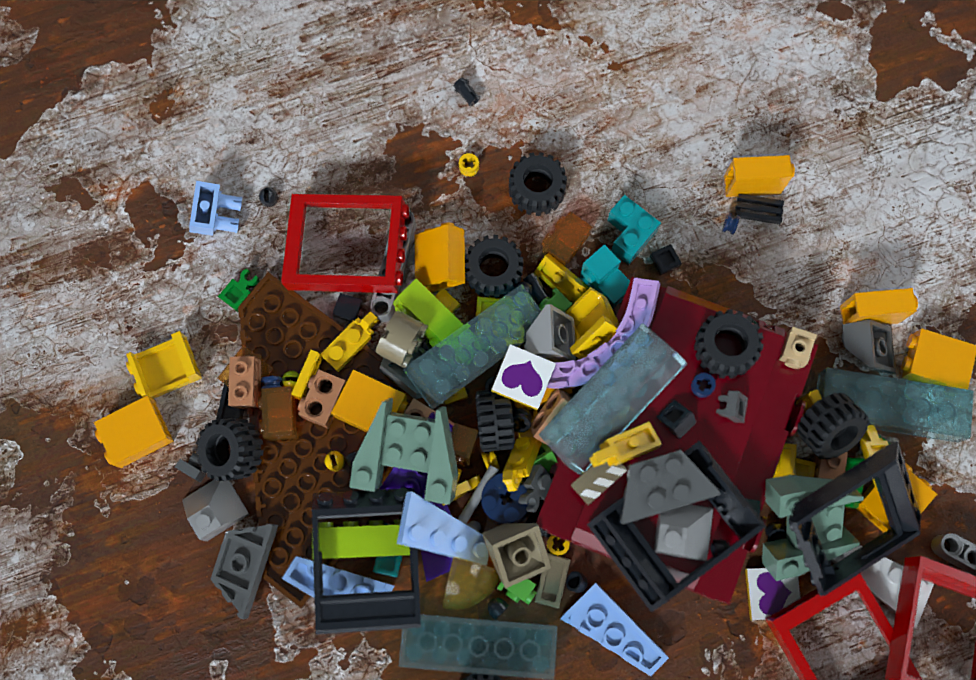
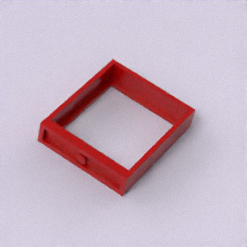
[281,194,409,293]
[885,556,976,680]
[765,573,923,680]

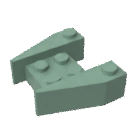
[350,398,458,505]
[762,475,864,581]

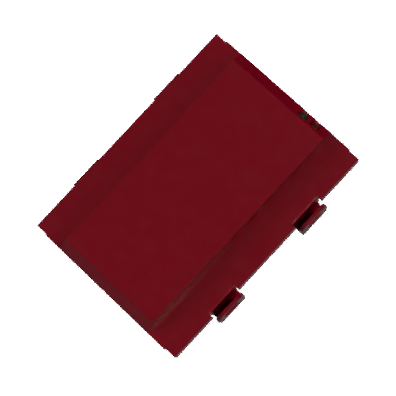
[536,277,818,605]

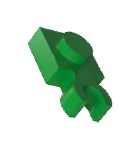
[218,269,260,312]

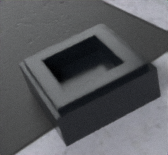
[650,244,682,276]
[332,293,363,322]

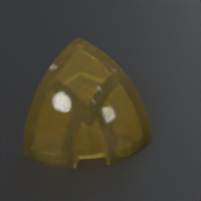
[443,557,500,610]

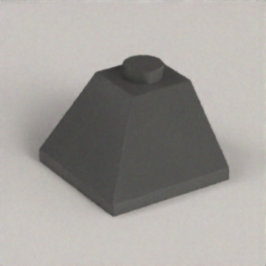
[841,319,896,374]

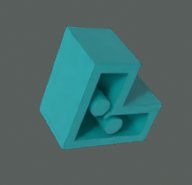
[607,194,661,265]
[580,244,630,309]

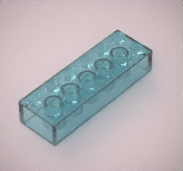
[403,284,541,410]
[538,323,687,476]
[817,368,974,443]
[399,614,557,680]

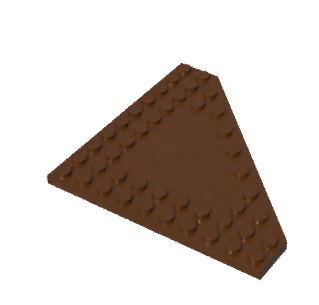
[238,272,454,609]

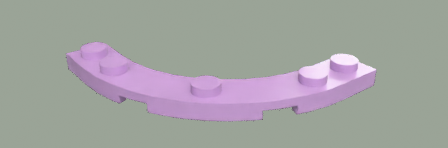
[547,278,660,389]

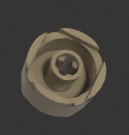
[375,311,428,369]

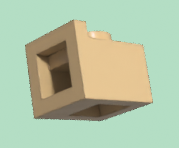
[779,327,817,369]

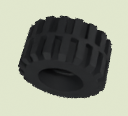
[509,152,567,216]
[465,235,523,298]
[694,309,764,379]
[475,389,515,452]
[797,392,869,460]
[196,418,263,481]

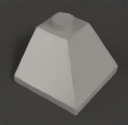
[524,304,576,363]
[182,479,249,541]
[654,504,713,561]

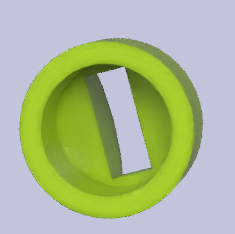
[282,371,299,391]

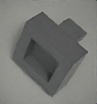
[716,391,748,423]
[175,453,206,483]

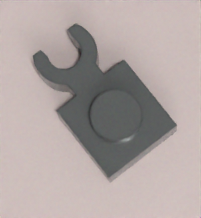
[519,465,553,512]

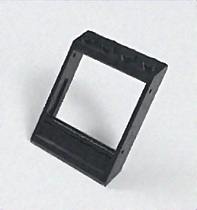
[587,440,766,612]
[789,442,921,596]
[312,488,421,634]

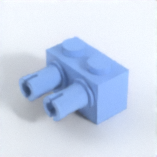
[189,181,242,236]

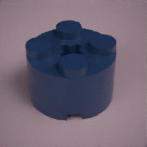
[481,473,529,525]

